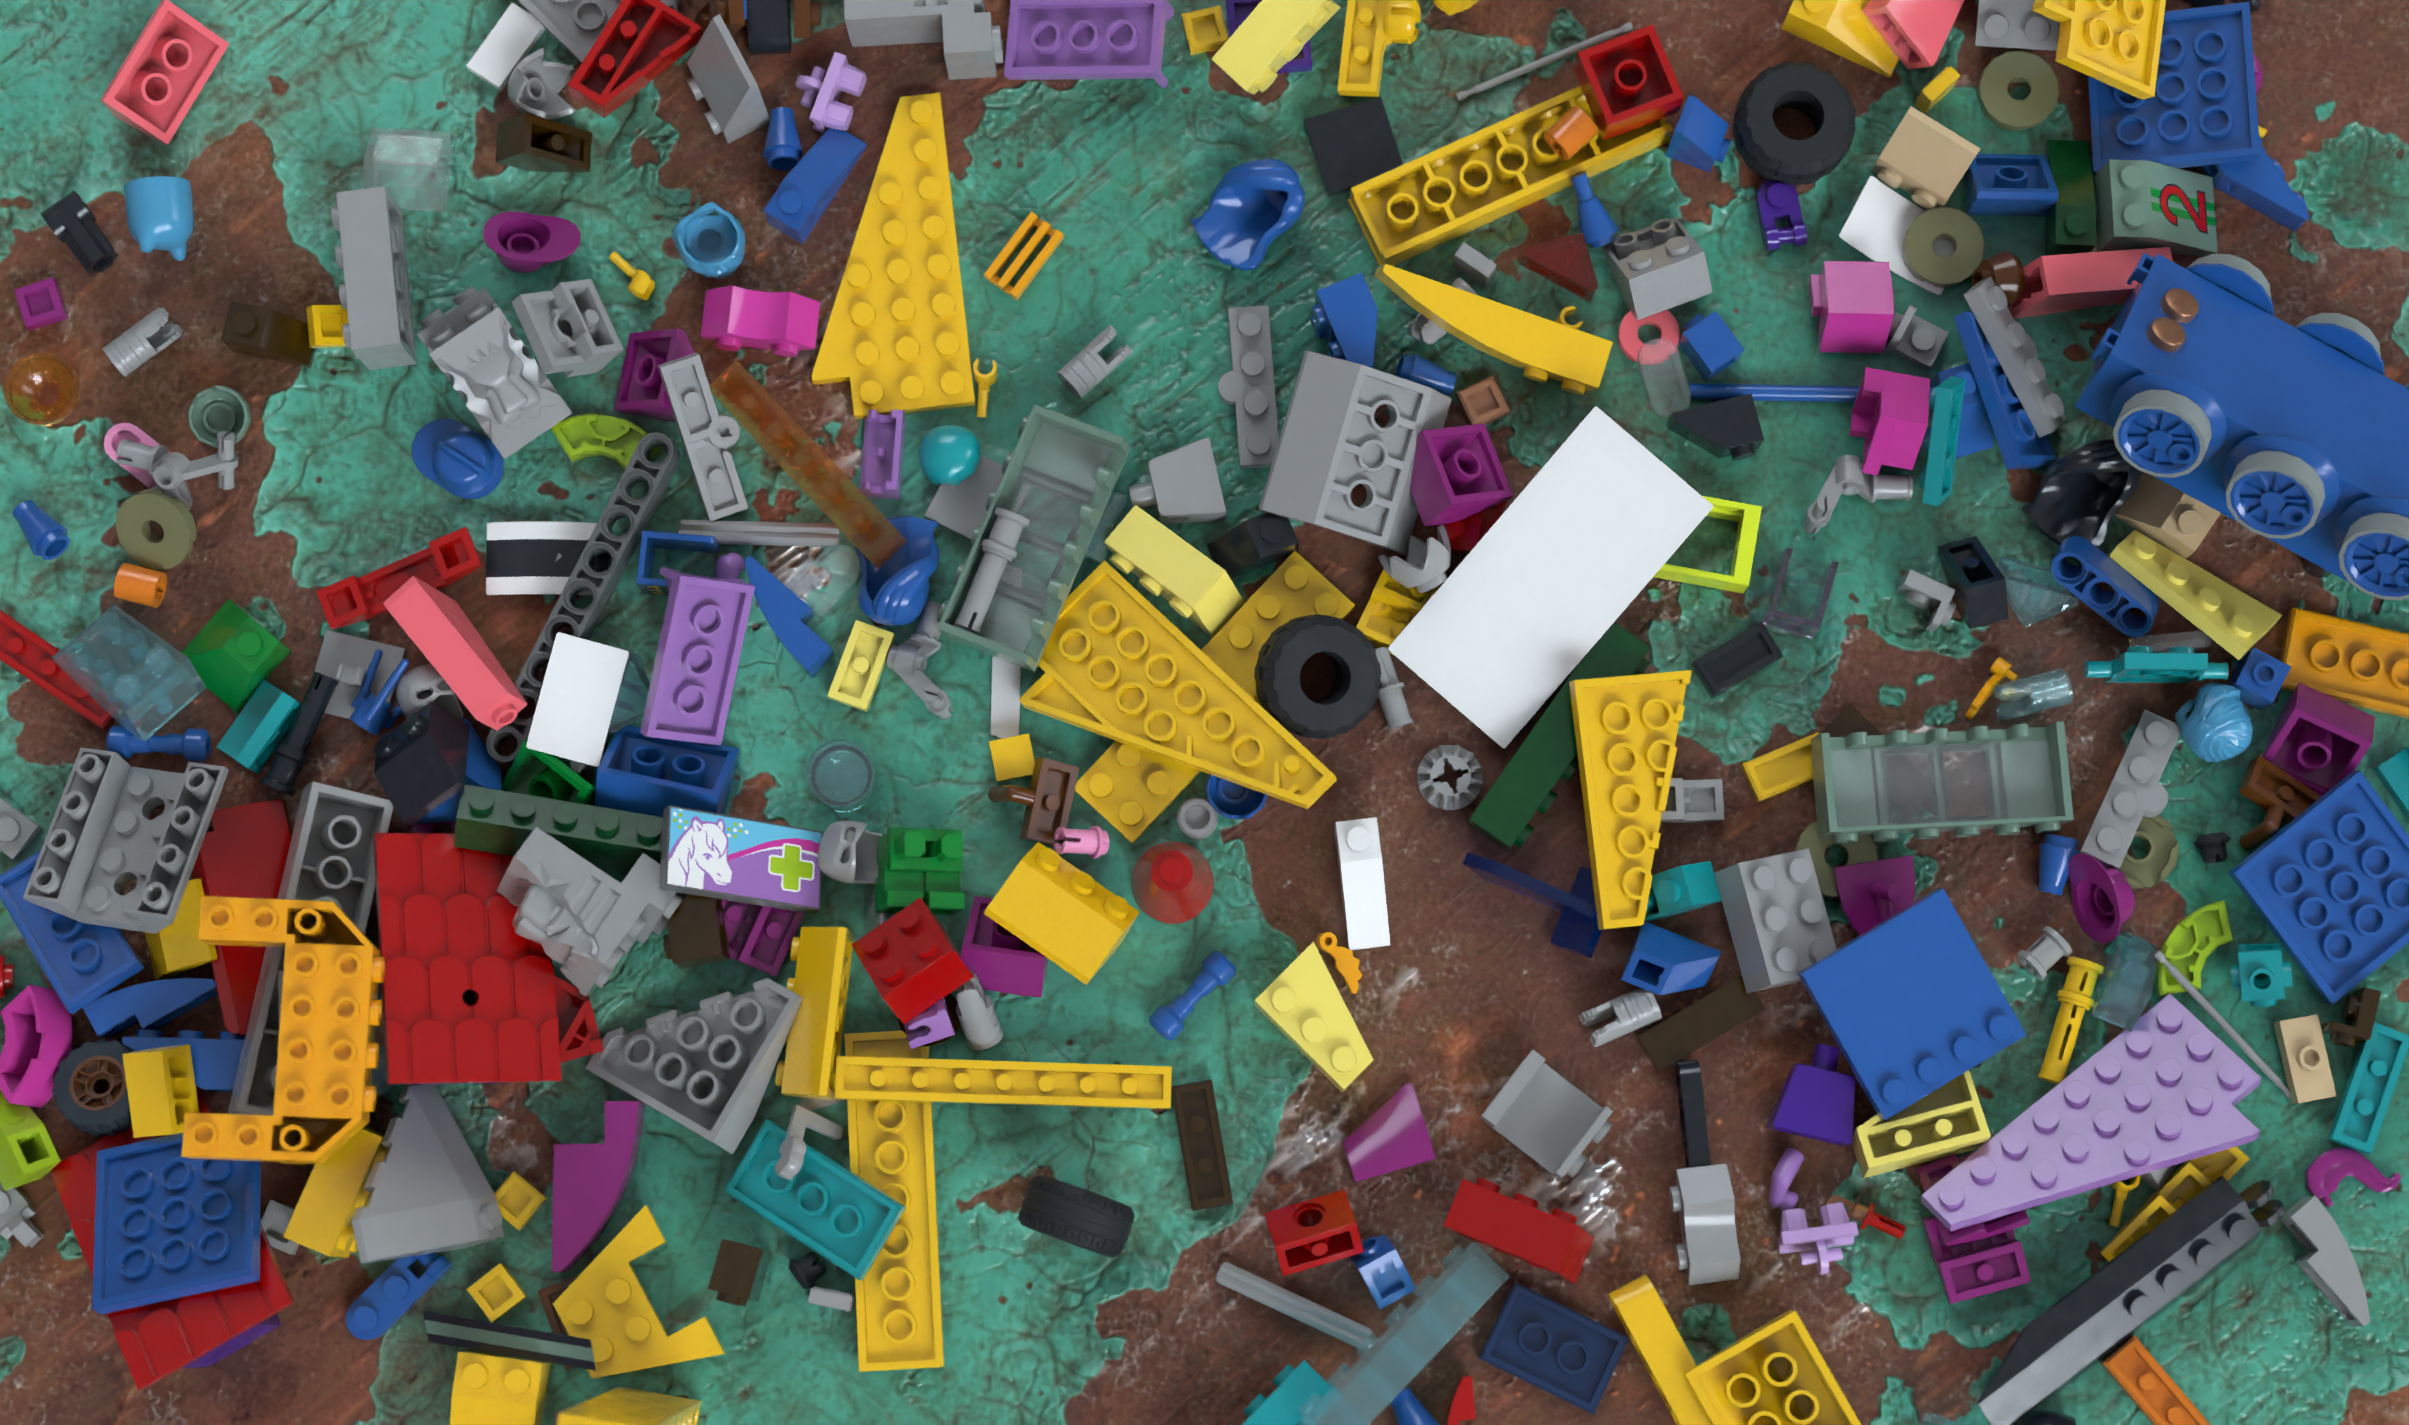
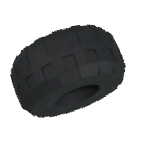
[1733,61,1856,186]
[1254,615,1381,739]

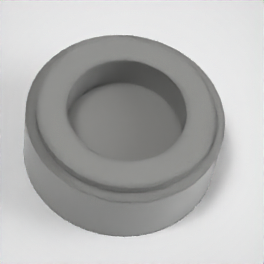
[1177,797,1218,840]

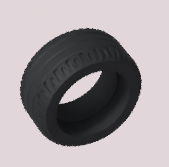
[1018,1175,1135,1258]

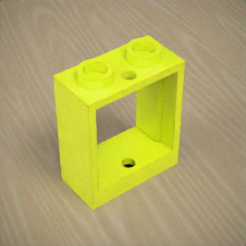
[1654,496,1762,593]

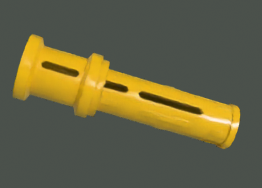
[2038,956,2105,1084]

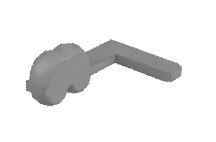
[775,1105,844,1180]

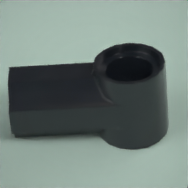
[41,190,119,275]

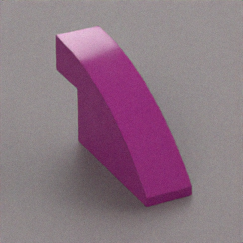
[552,1101,644,1272]

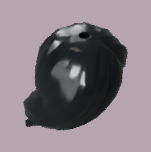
[2022,439,2141,548]

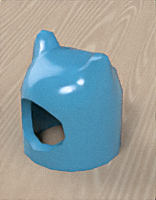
[124,176,195,261]

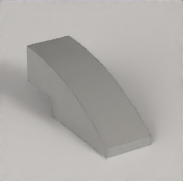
[2280,1195,2370,1327]

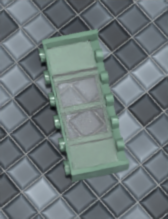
[937,404,1131,672]
[1811,721,2074,844]

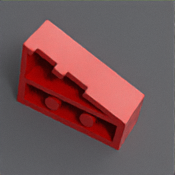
[568,0,703,118]
[1443,1177,1594,1284]

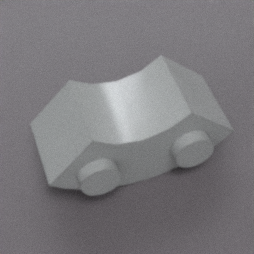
[1669,1163,1740,1285]

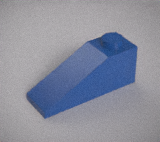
[763,128,867,245]

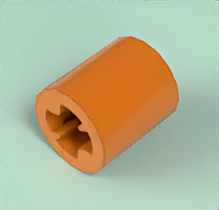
[1544,106,1598,160]
[114,562,167,608]

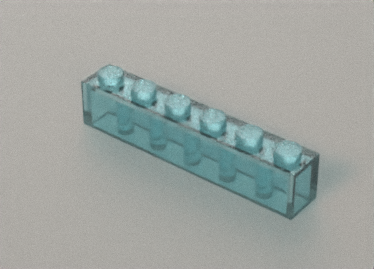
[1295,1241,1510,1425]

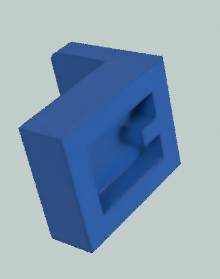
[1350,1234,1416,1310]

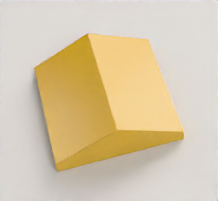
[145,879,218,981]

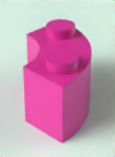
[701,286,820,357]
[0,985,73,1108]

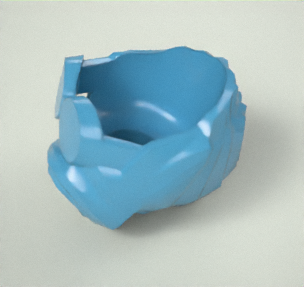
[672,202,745,279]
[2174,682,2253,763]

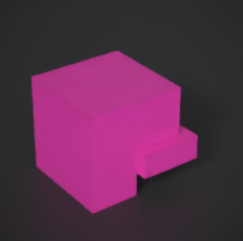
[1808,261,1894,353]
[1849,367,1930,476]

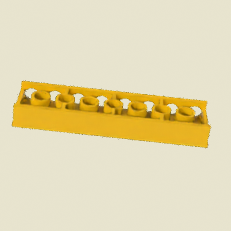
[1347,86,1673,266]
[557,1386,702,1425]

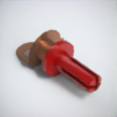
[1826,1193,1906,1239]

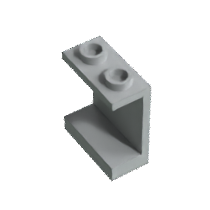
[1479,1049,1613,1180]

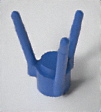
[349,649,409,736]

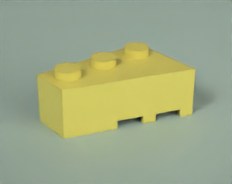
[1211,0,1341,95]
[1104,505,1245,638]
[1254,941,1373,1093]
[1852,1070,1991,1179]

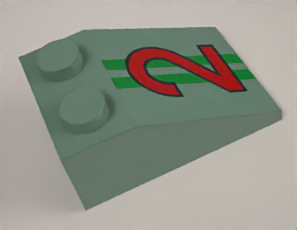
[2093,159,2218,256]

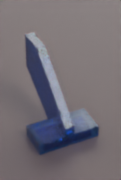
[1462,852,1603,958]

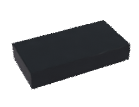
[1691,622,1783,699]

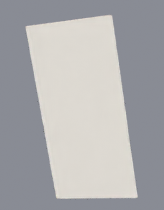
[1388,406,1713,748]

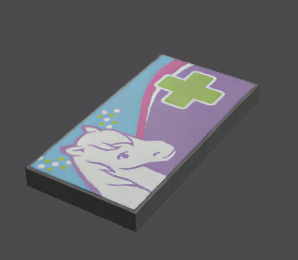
[659,805,823,914]

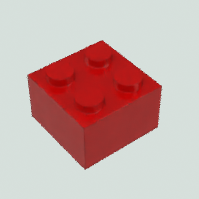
[1573,24,1684,141]
[851,897,974,1024]

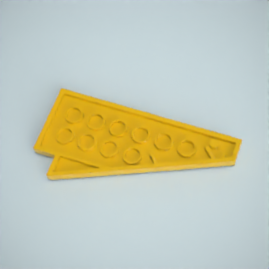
[811,92,976,420]
[1018,560,1337,809]

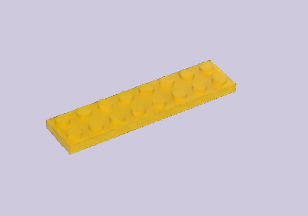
[1075,551,1355,845]
[844,1030,945,1372]

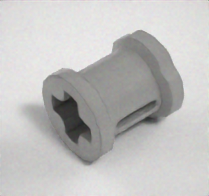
[2016,926,2073,981]

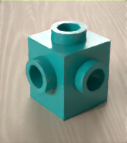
[2230,942,2293,1007]

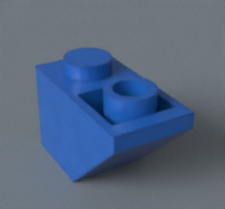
[1621,921,1721,995]

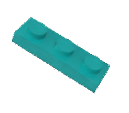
[1919,376,1966,506]
[2327,1022,2409,1155]

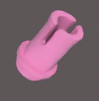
[1054,826,1110,859]

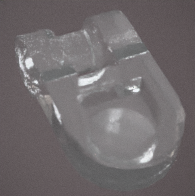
[790,544,861,618]

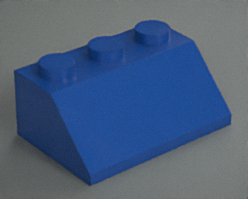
[595,723,739,817]

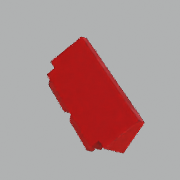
[192,798,292,1037]

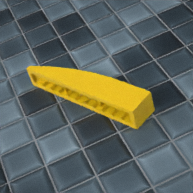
[1374,264,1613,395]

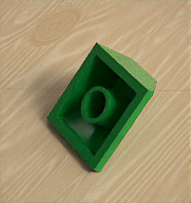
[174,599,291,713]

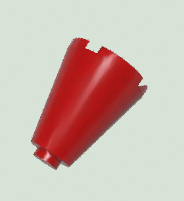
[1131,841,1214,924]

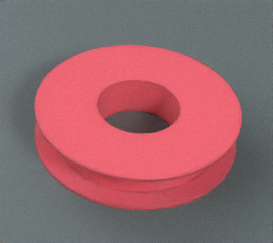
[1618,310,1680,366]

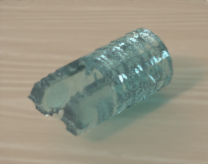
[1083,492,1128,565]
[1994,668,2073,721]

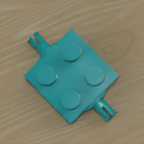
[2084,646,2229,684]

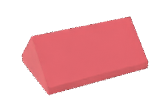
[100,0,229,145]

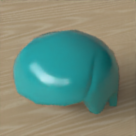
[919,424,981,486]

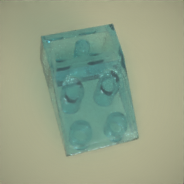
[52,605,206,742]

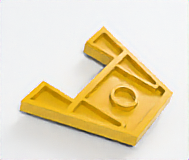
[553,1205,726,1379]

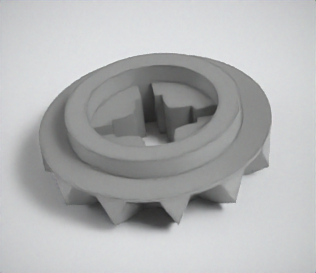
[1417,745,1483,810]

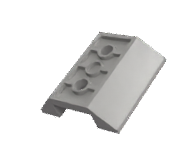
[1259,351,1452,555]
[23,747,229,934]

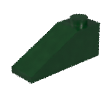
[2045,139,2096,256]

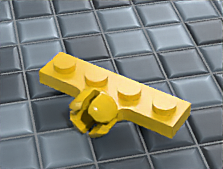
[1337,0,1421,97]

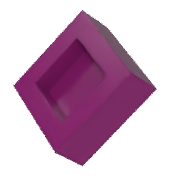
[14,277,69,331]

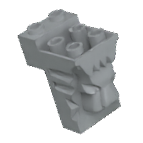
[844,0,1004,80]
[416,285,572,459]
[497,827,683,997]

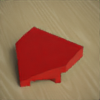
[554,975,604,1063]

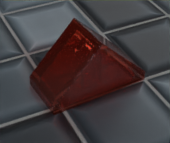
[1520,232,1598,303]

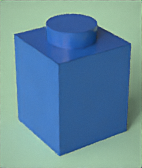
[1678,311,1744,382]

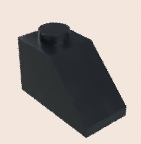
[1668,393,1764,461]
[1207,512,1299,580]
[1937,536,2009,629]

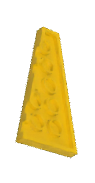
[1569,670,1692,930]

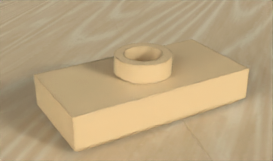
[2274,1014,2337,1104]

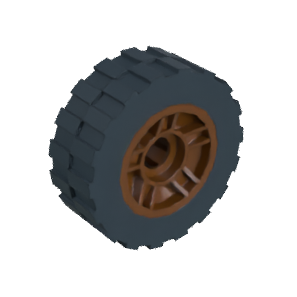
[52,1039,134,1137]

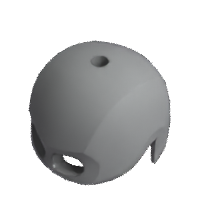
[396,663,463,720]
[818,821,882,884]

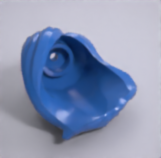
[1191,158,1305,271]
[855,516,940,626]

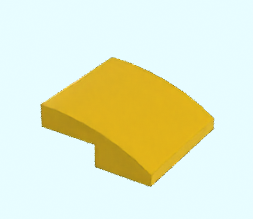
[1356,557,1444,656]

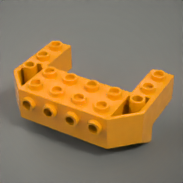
[182,896,385,1164]

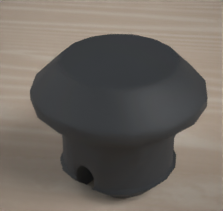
[2193,832,2231,864]
[789,1253,826,1290]

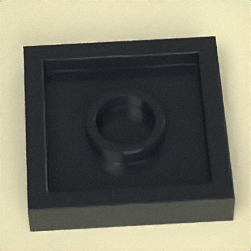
[1304,97,1403,198]

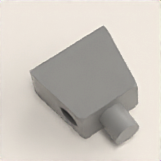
[1128,437,1226,524]

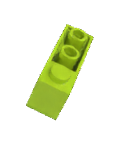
[0,1089,61,1191]

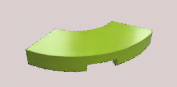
[550,413,662,470]
[2155,900,2233,997]

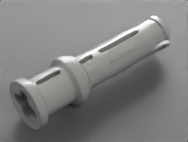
[955,507,1030,633]

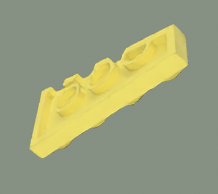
[2109,530,2282,660]

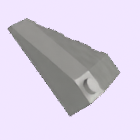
[585,978,803,1155]
[352,1085,504,1263]

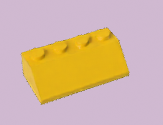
[775,927,855,1101]

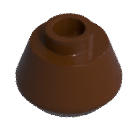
[1972,251,2025,307]

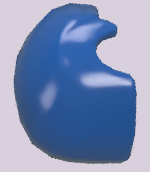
[1205,774,1267,820]

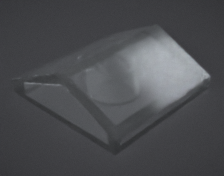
[364,127,453,212]

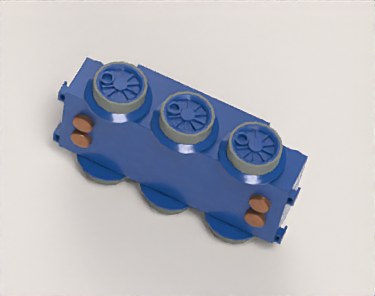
[2075,253,2409,600]

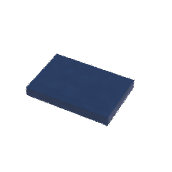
[1478,1282,1629,1415]

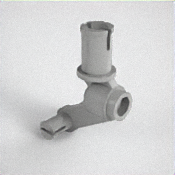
[116,431,239,490]
[1803,455,1913,534]
[887,601,953,720]

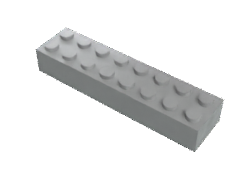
[228,782,394,1116]

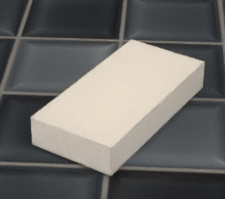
[467,2,546,91]

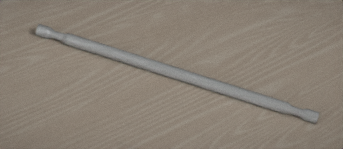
[1455,22,1633,101]
[2153,950,2291,1101]

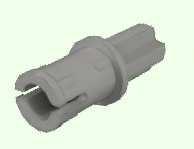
[1375,647,1413,730]

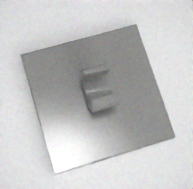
[315,629,406,728]

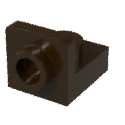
[2320,987,2381,1048]

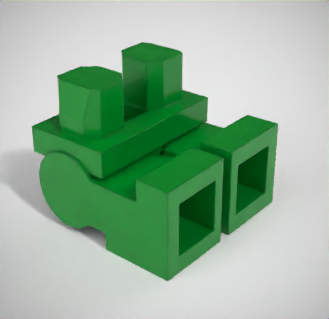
[875,827,965,916]

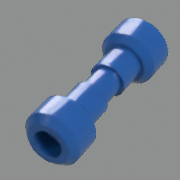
[106,726,211,762]
[1149,951,1236,1040]

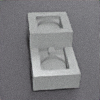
[1661,778,1724,823]

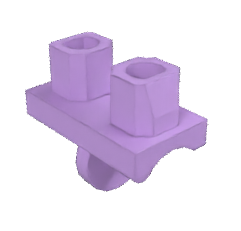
[795,52,867,133]
[1776,1203,1859,1275]

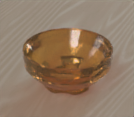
[4,352,81,426]

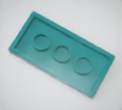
[723,1119,906,1280]

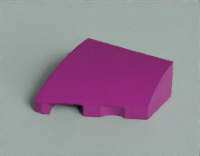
[1342,1083,1436,1183]

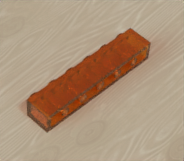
[709,360,908,569]

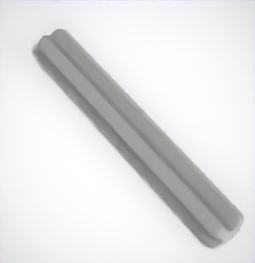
[678,520,840,547]
[1215,1262,1373,1350]

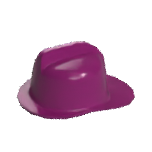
[483,211,581,274]
[2069,853,2135,943]

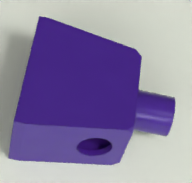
[1767,1044,1855,1147]

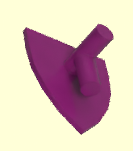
[1834,855,1915,936]

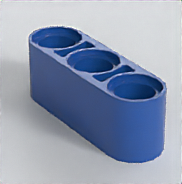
[2051,536,2159,637]

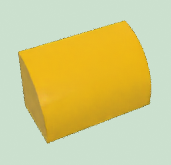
[122,1044,199,1137]

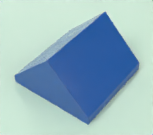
[1965,154,2059,217]

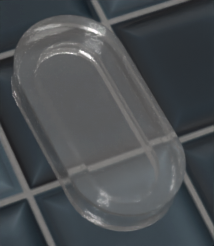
[1637,338,1690,418]
[2129,631,2213,653]

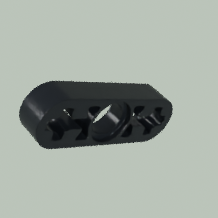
[1675,1060,1711,1168]

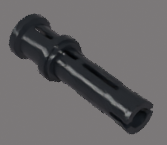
[259,671,339,797]

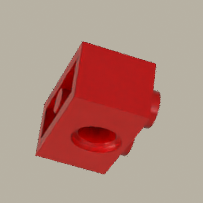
[1264,1189,1364,1276]

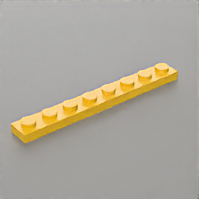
[835,1056,1172,1109]

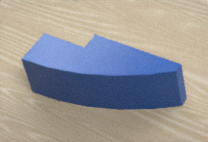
[744,555,834,678]
[83,978,218,1039]

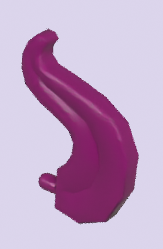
[2305,1148,2401,1207]

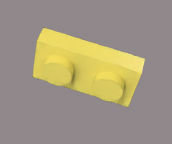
[827,620,895,712]

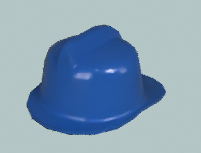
[412,419,503,499]

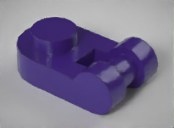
[1756,180,1807,251]

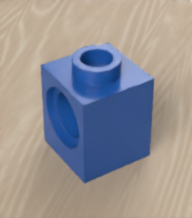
[2227,648,2291,711]

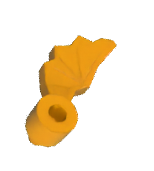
[1965,657,2018,720]
[1316,932,1363,994]

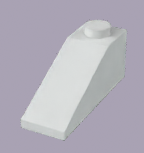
[1334,817,1390,950]

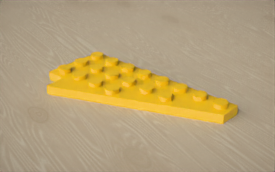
[2032,0,2166,100]

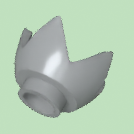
[508,48,575,120]
[1378,524,1451,593]

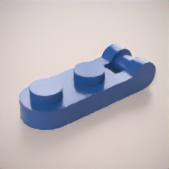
[346,1253,452,1340]

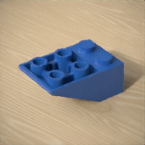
[1310,272,1378,368]

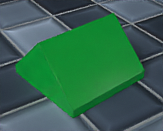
[501,737,596,806]

